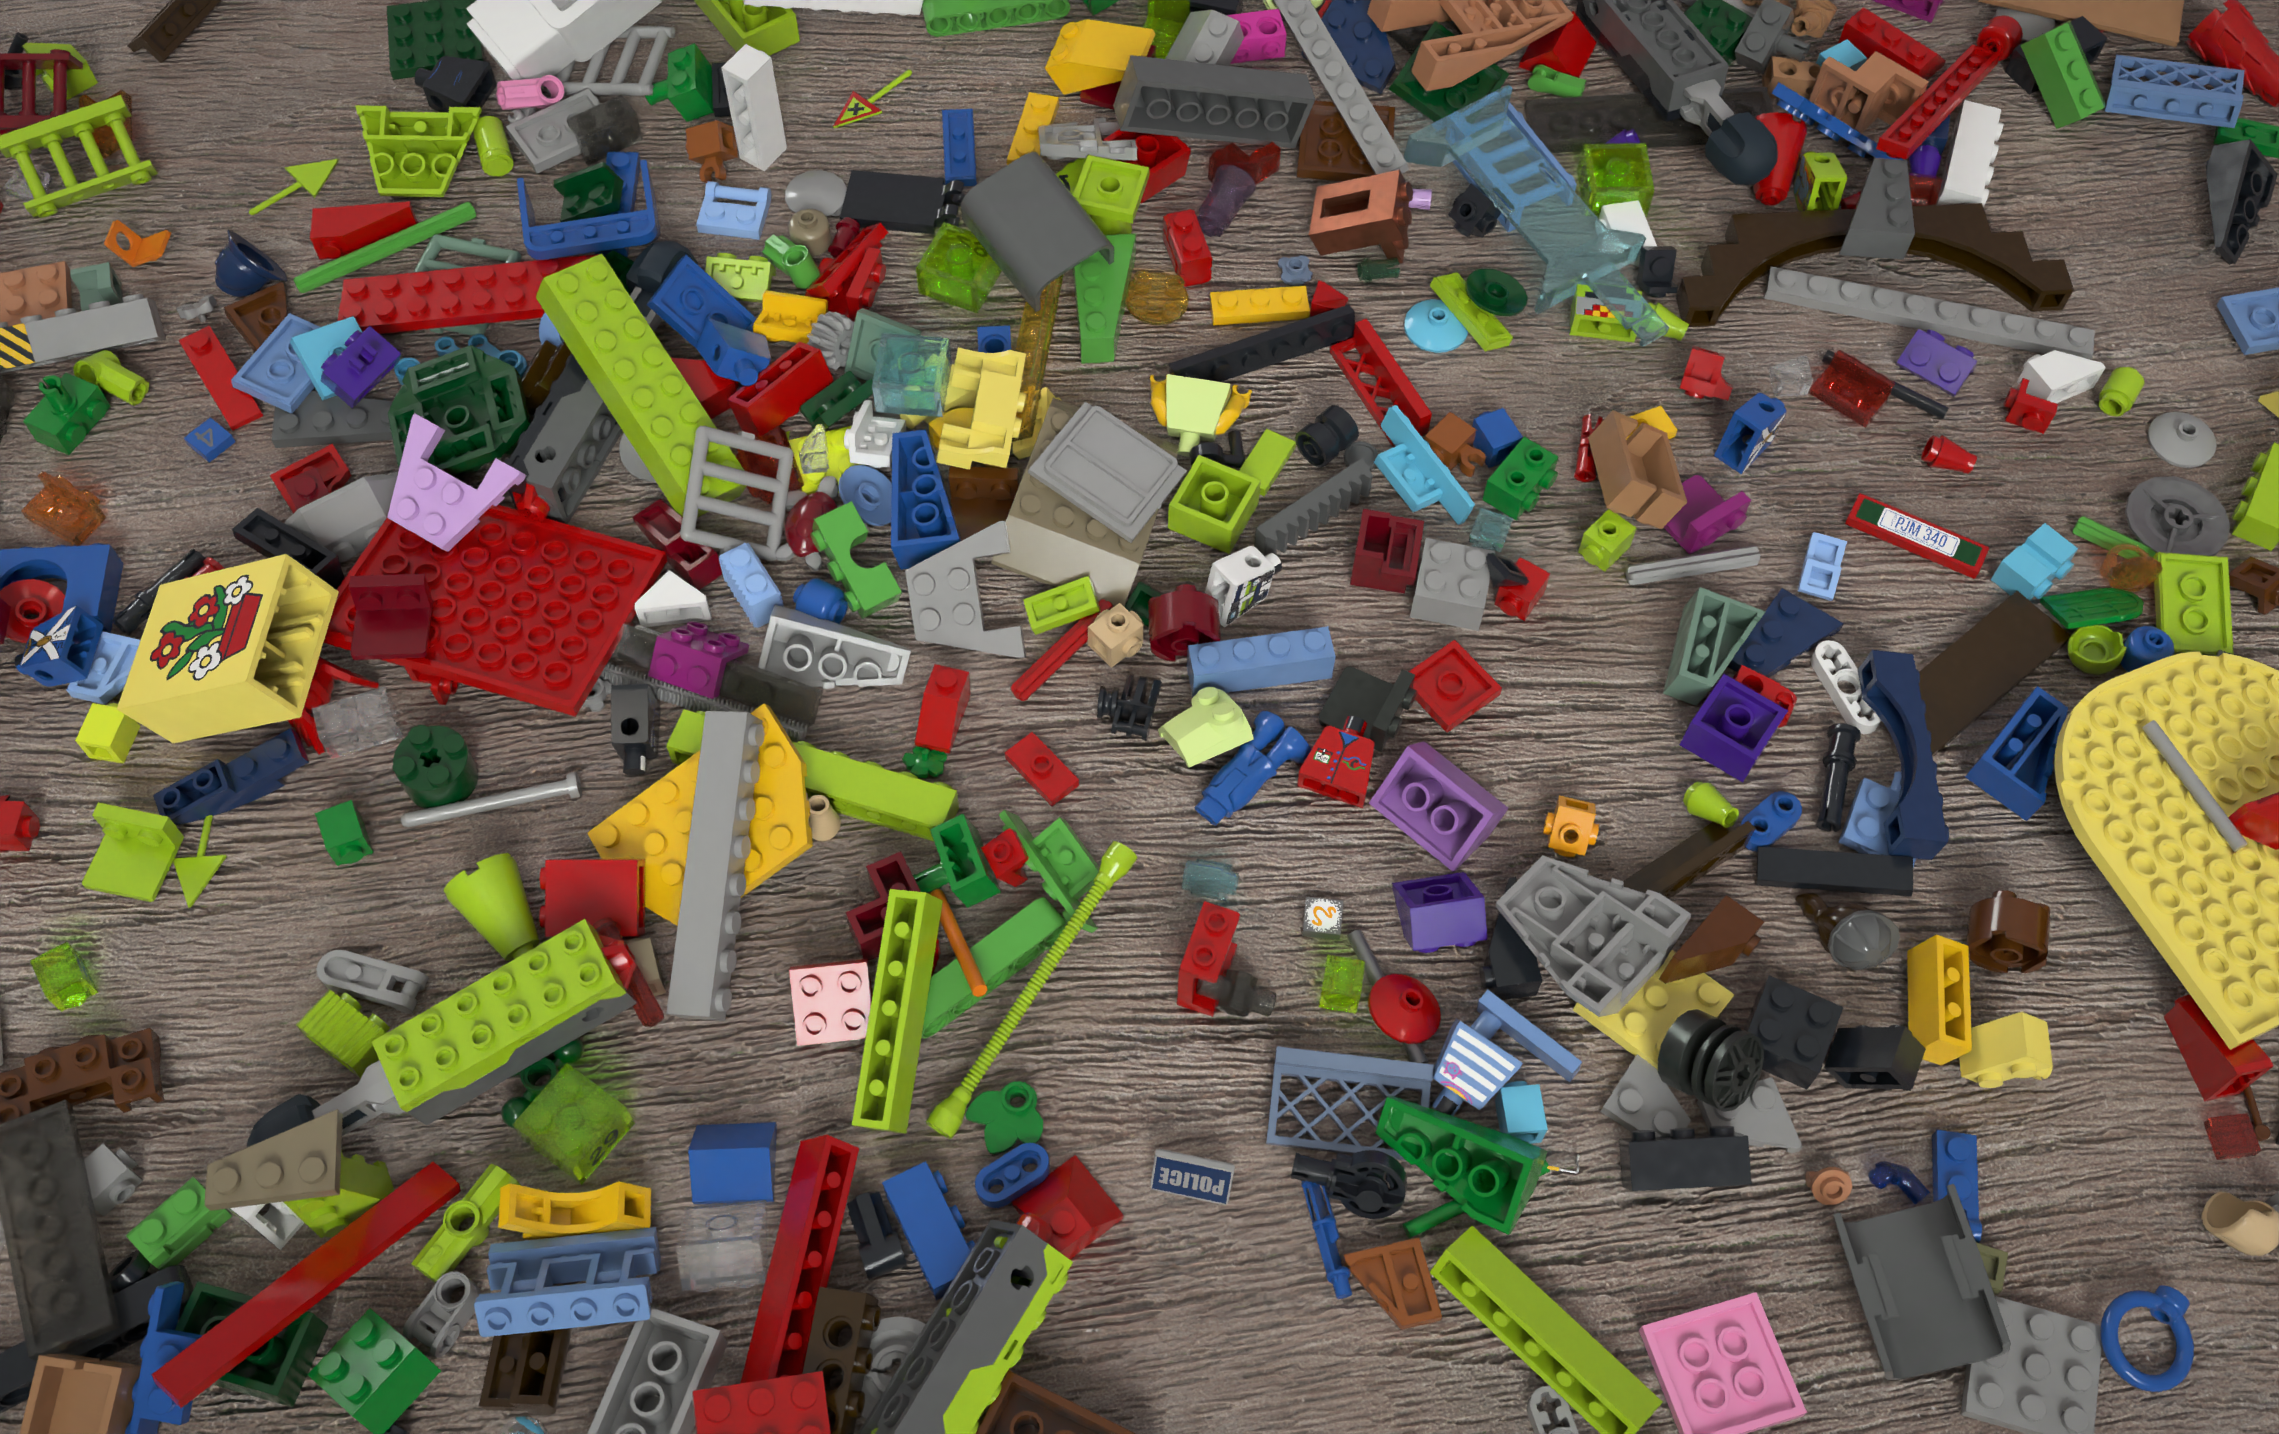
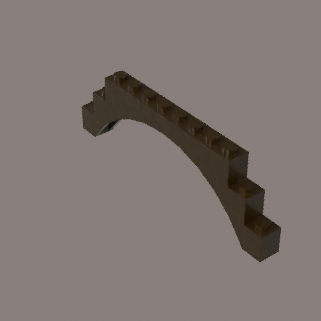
[1676,203,2074,328]

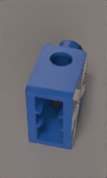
[1714,393,1787,474]
[15,605,104,687]

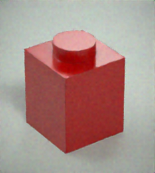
[1494,557,1551,621]
[0,801,40,851]

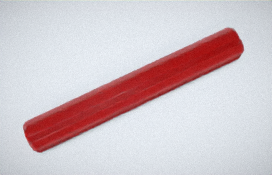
[1010,599,1113,701]

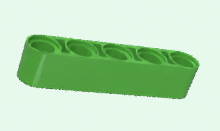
[922,0,1070,37]
[922,897,1067,1038]

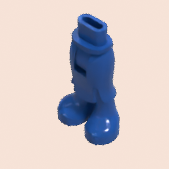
[1194,711,1312,826]

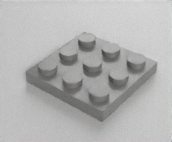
[1960,1296,2102,1434]

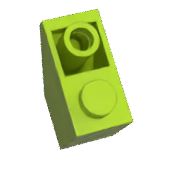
[22,43,98,100]

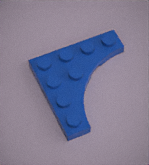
[1772,82,1908,163]

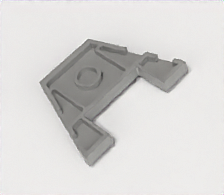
[1038,117,1137,160]
[905,521,1026,658]

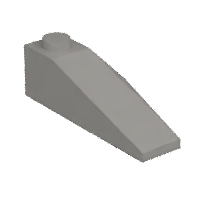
[754,605,911,691]

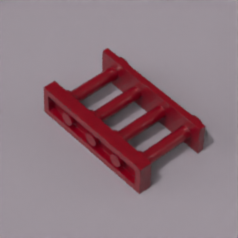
[0,49,83,137]

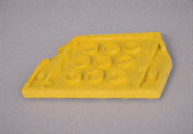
[587,703,813,926]

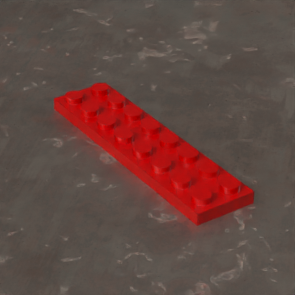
[337,254,599,334]

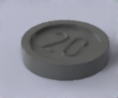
[1344,442,1378,470]

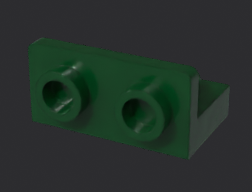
[553,162,624,222]
[799,371,879,433]

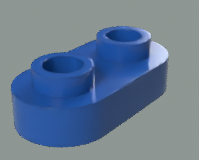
[1739,791,1802,852]
[975,1143,1050,1208]

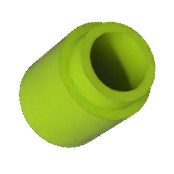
[2099,367,2145,416]

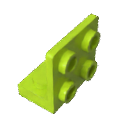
[82,802,184,902]

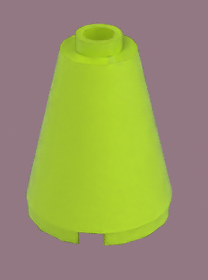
[444,853,540,961]

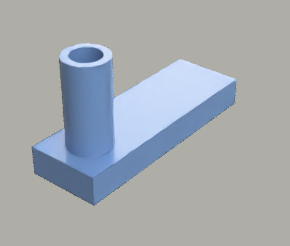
[1470,989,1582,1083]

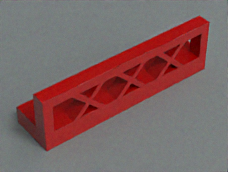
[1330,318,1432,447]

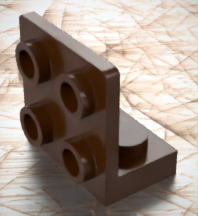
[948,466,1020,540]

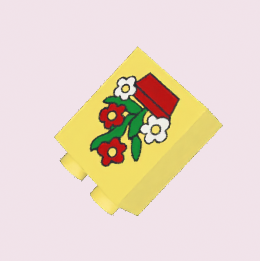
[117,554,339,743]

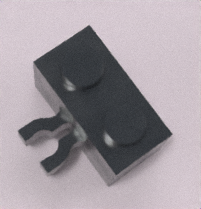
[1824,1025,1926,1091]

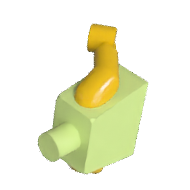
[1150,374,1252,457]

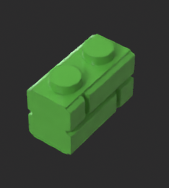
[126,1177,232,1270]

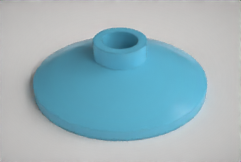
[1404,299,1468,353]

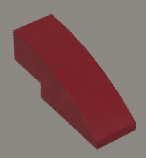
[632,499,723,590]

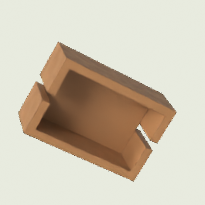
[1588,410,1687,529]
[19,1353,141,1434]

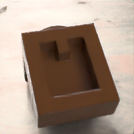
[2229,556,2279,615]

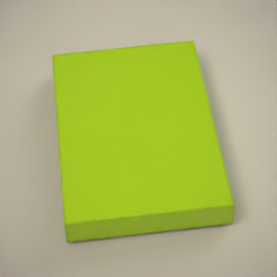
[2153,552,2234,656]

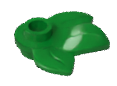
[965,1081,1043,1154]

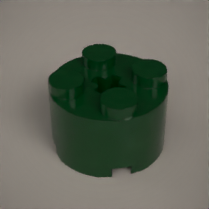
[393,725,478,809]

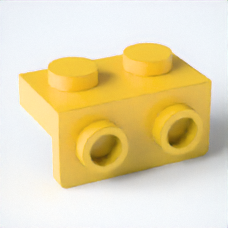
[753,290,828,344]

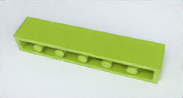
[852,889,943,1134]
[1430,1226,1663,1434]

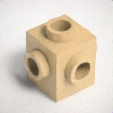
[1088,603,1144,668]

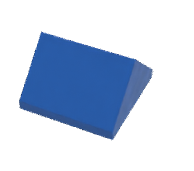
[688,1122,777,1204]

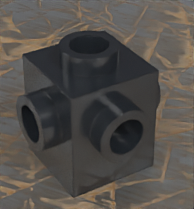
[1448,183,1506,238]

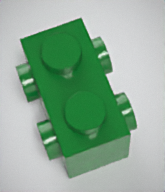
[1482,437,1558,521]

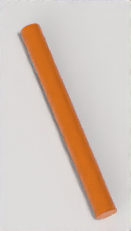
[930,889,988,997]

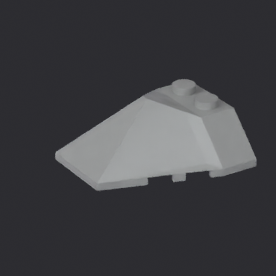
[1496,855,1691,1017]

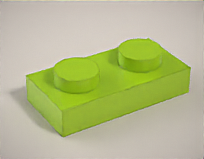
[1023,576,1101,635]

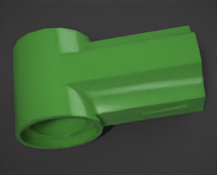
[762,234,820,289]

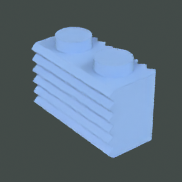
[719,543,784,628]

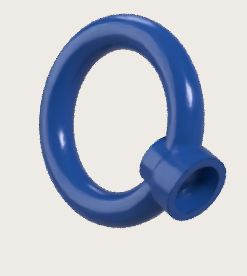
[2100,1285,2194,1392]

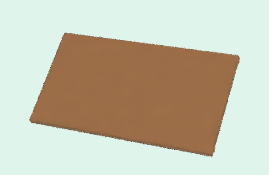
[1978,0,2184,47]

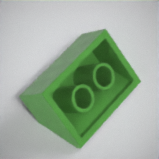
[2021,20,2106,129]

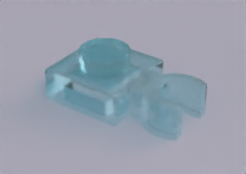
[1469,508,1513,552]

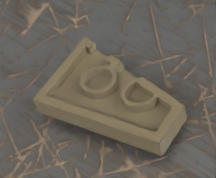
[204,1109,343,1211]

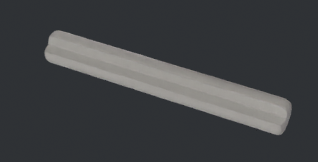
[1625,545,1760,585]

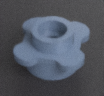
[1278,255,1313,286]

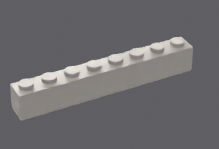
[666,711,765,1021]

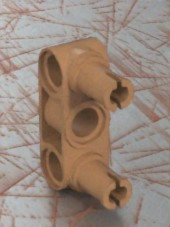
[1742,0,1837,38]

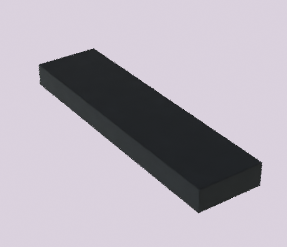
[1756,847,1913,896]

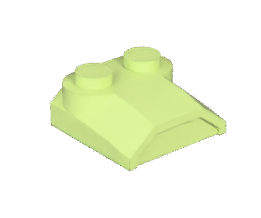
[1158,687,1254,768]

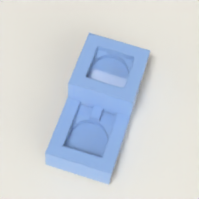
[1798,532,1847,601]

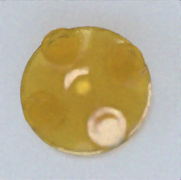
[1125,270,1189,325]

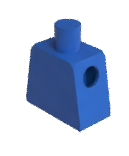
[695,319,771,386]

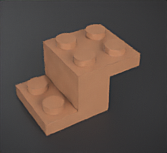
[1809,51,1929,134]

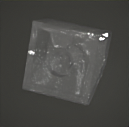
[676,1200,768,1292]

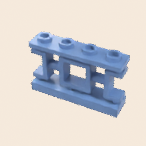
[474,1227,661,1337]

